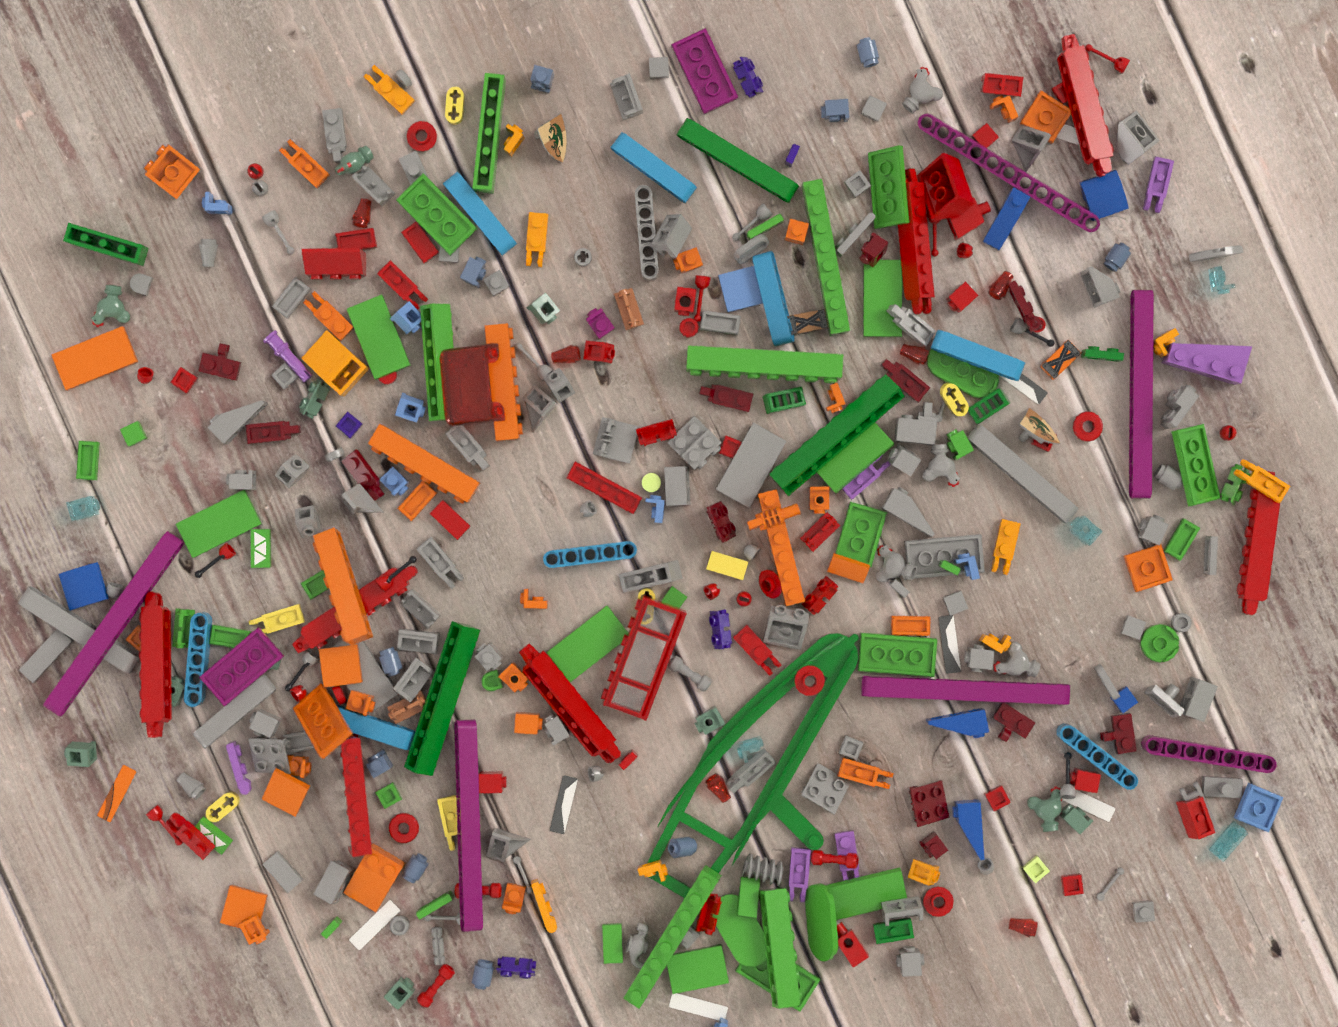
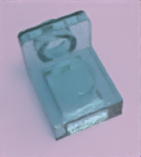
[1208,266,1236,295]
[737,736,764,763]

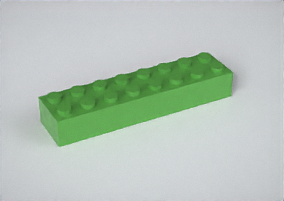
[686,346,843,384]

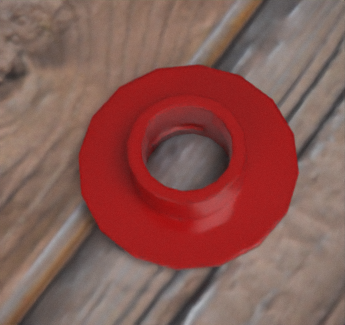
[407,121,437,152]
[1073,411,1103,442]
[759,570,782,599]
[795,666,825,696]
[389,813,419,843]
[923,886,954,917]

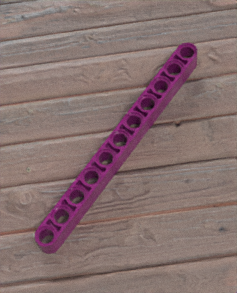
[918,113,1100,232]
[1129,290,1154,499]
[43,531,184,717]
[861,676,1070,705]
[454,719,483,932]

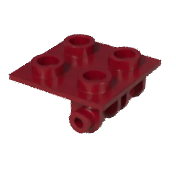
[707,501,736,543]
[908,780,950,827]

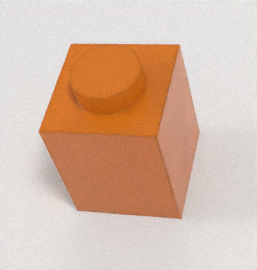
[784,219,809,245]
[514,712,543,734]

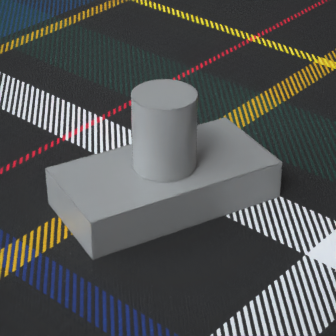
[399,151,429,185]
[1144,684,1185,718]
[1202,776,1243,798]

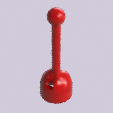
[1085,44,1130,74]
[927,210,941,257]
[694,275,711,322]
[146,805,183,846]

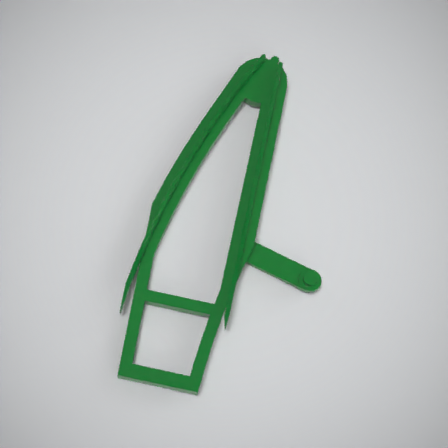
[647,633,859,898]

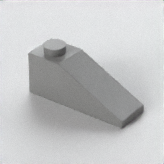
[207,400,268,444]
[881,487,935,537]
[619,560,683,593]

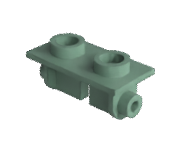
[299,378,330,419]

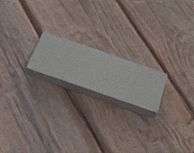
[19,629,74,683]

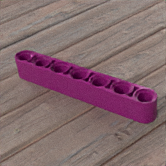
[1141,735,1277,773]

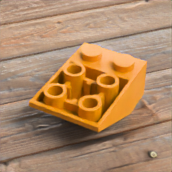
[301,330,370,397]

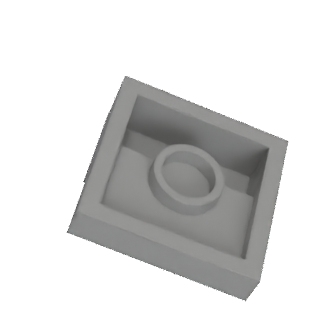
[1160,384,1199,429]
[667,416,722,470]
[763,605,809,650]

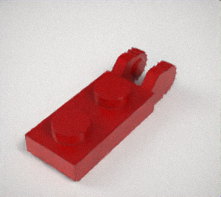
[377,260,428,310]
[733,625,782,676]
[165,812,215,860]

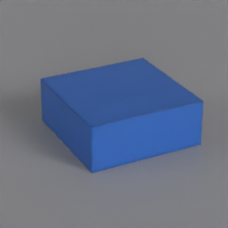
[1110,686,1138,713]

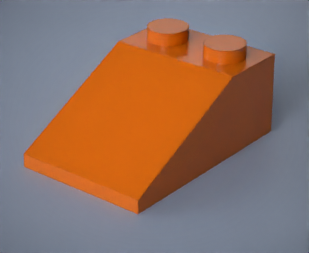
[344,843,406,912]

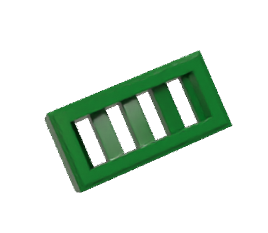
[763,386,806,414]
[968,388,1010,424]

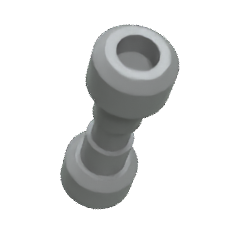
[667,655,712,692]

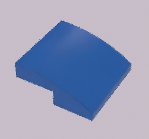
[1079,170,1129,221]
[59,562,109,611]

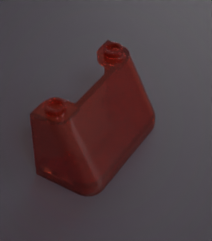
[440,343,505,426]

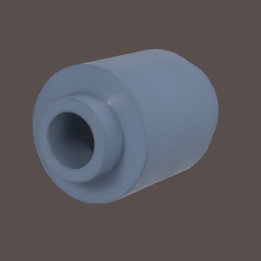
[856,37,879,68]
[1104,242,1131,272]
[379,647,403,677]
[668,837,697,858]
[402,853,429,883]
[471,959,494,990]

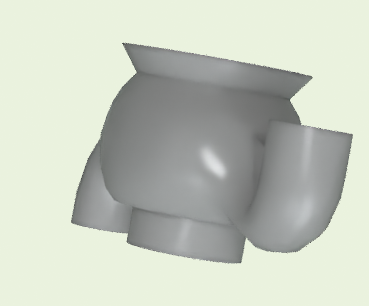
[626,923,649,969]

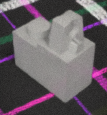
[894,402,937,445]

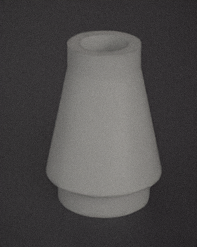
[199,239,218,267]
[176,772,206,800]

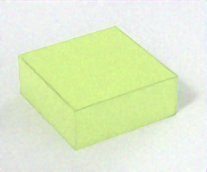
[1022,855,1050,884]

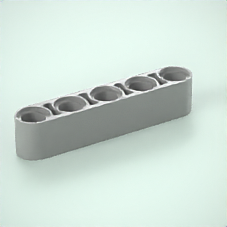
[635,185,659,281]
[193,674,277,749]

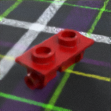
[636,419,677,447]
[800,512,840,552]
[801,576,839,615]
[695,894,722,935]

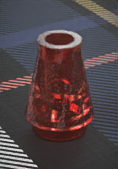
[351,198,372,228]
[988,271,1014,300]
[551,344,581,363]
[900,344,930,365]
[705,773,731,803]
[1008,918,1038,938]

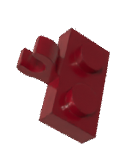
[198,343,242,381]
[992,702,1035,742]
[1100,713,1137,754]

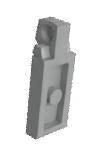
[322,108,347,163]
[886,304,936,347]
[445,421,490,470]
[725,748,776,793]

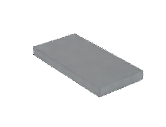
[716,423,786,508]
[904,534,985,579]
[332,639,398,714]

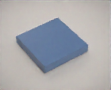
[718,266,763,313]
[1233,783,1284,833]

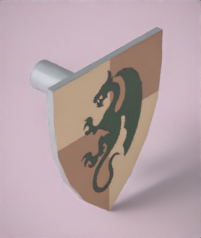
[534,114,567,163]
[1019,408,1060,445]

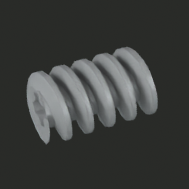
[742,853,783,886]

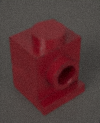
[859,232,889,267]
[919,831,948,860]

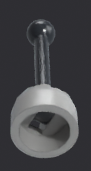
[1010,317,1055,347]
[285,650,320,692]
[1060,752,1076,799]

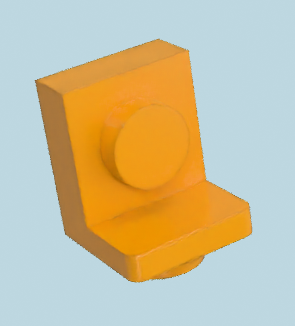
[504,124,525,157]
[1153,328,1179,357]
[979,633,1011,654]
[908,859,940,886]
[637,860,668,882]

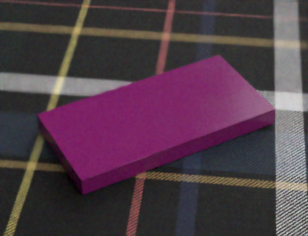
[671,28,738,115]
[199,627,284,707]

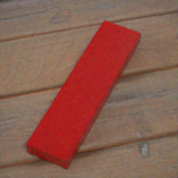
[566,461,642,514]

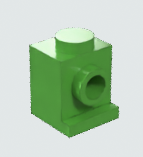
[946,429,974,460]

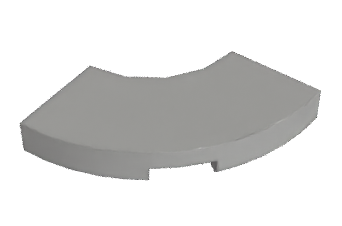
[1189,245,1243,262]

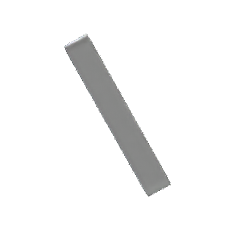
[967,424,1078,524]
[18,586,140,674]

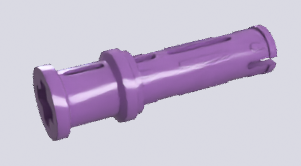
[263,330,313,383]

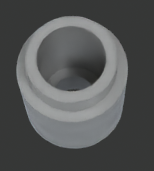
[1154,464,1183,490]

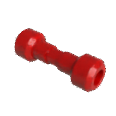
[811,850,859,869]
[455,883,502,899]
[417,964,455,1008]

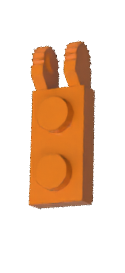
[279,139,330,189]
[303,291,354,341]
[837,757,894,789]

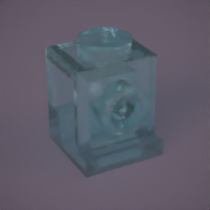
[66,496,100,521]
[1069,516,1103,546]

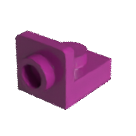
[586,308,615,340]

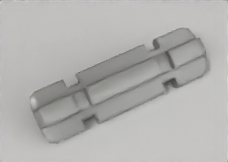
[431,927,445,965]

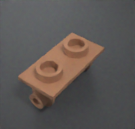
[614,288,644,330]
[387,690,426,724]

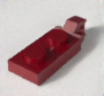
[1009,280,1042,333]
[880,359,930,403]
[699,384,754,412]
[245,421,301,444]
[341,449,385,501]

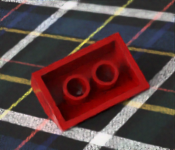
[917,152,975,221]
[302,248,366,280]

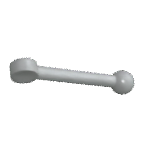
[936,388,953,422]
[513,856,533,894]
[1096,867,1124,901]

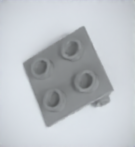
[593,417,639,464]
[249,737,291,774]
[801,763,851,815]

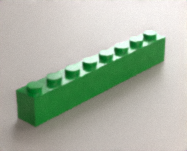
[769,374,905,497]
[404,621,480,776]

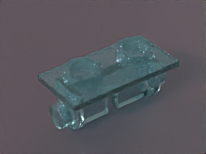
[1209,821,1248,862]

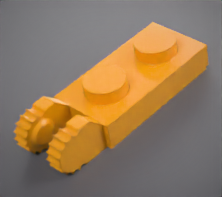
[363,65,415,115]
[526,212,548,267]
[1234,459,1290,503]
[991,519,1021,575]
[531,879,557,933]

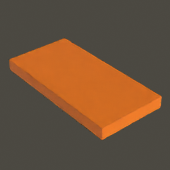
[52,326,138,391]
[293,683,353,759]

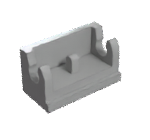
[610,73,643,120]
[352,165,395,207]
[651,214,692,258]
[664,466,691,506]
[400,589,441,629]
[397,628,439,654]
[393,658,434,703]
[1180,676,1218,722]
[314,860,355,905]
[881,896,923,926]

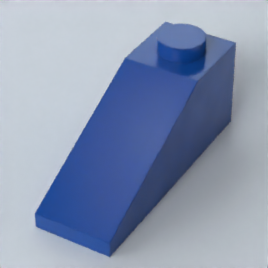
[982,188,1030,250]
[926,708,989,738]
[952,799,985,860]

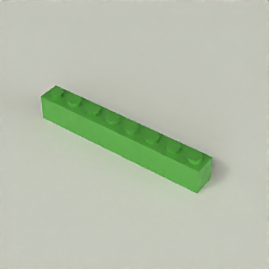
[802,179,850,336]
[623,865,722,1009]

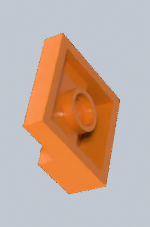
[144,144,200,199]

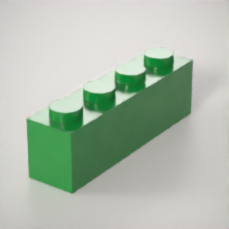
[63,223,149,266]

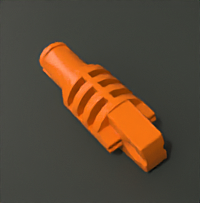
[747,503,801,531]

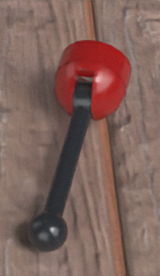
[195,543,236,578]
[375,556,417,593]

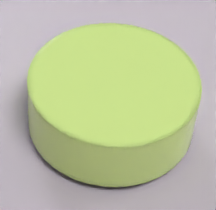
[642,473,661,492]

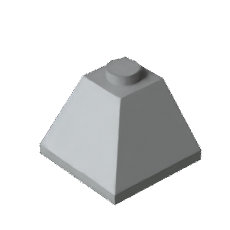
[1117,111,1160,165]
[1080,266,1120,308]

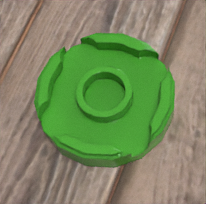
[1140,624,1179,662]

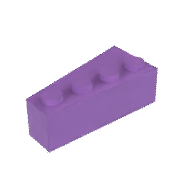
[1161,343,1252,385]

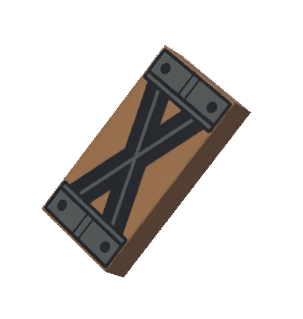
[787,309,828,335]

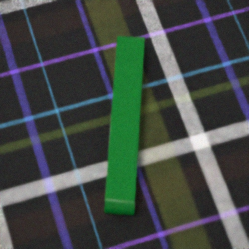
[676,118,799,203]

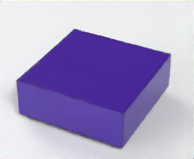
[785,144,800,167]
[336,411,363,439]

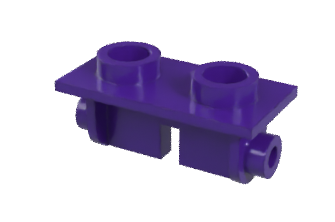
[733,57,764,98]
[709,609,732,649]
[496,956,536,979]

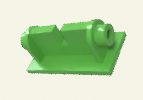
[1220,464,1250,505]
[172,608,195,648]

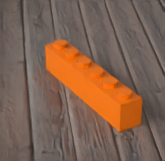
[485,323,523,441]
[368,424,481,504]
[757,489,805,606]
[313,528,373,645]

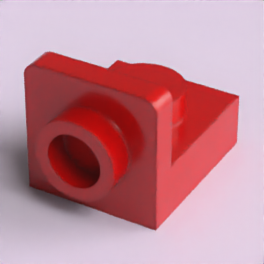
[583,340,615,364]

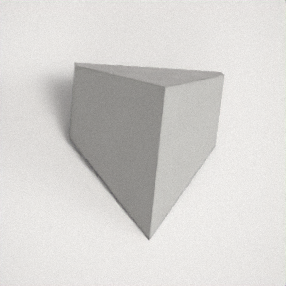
[1011,124,1051,172]
[523,385,557,432]
[341,483,384,515]
[486,828,531,862]

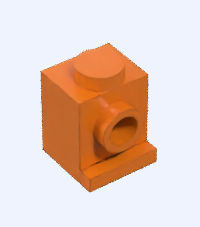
[809,486,830,514]
[498,662,528,692]

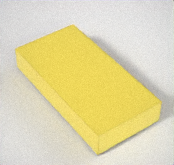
[706,551,748,580]

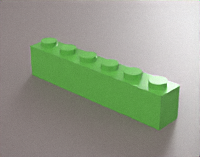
[472,73,506,194]
[420,303,459,421]
[759,887,802,1009]

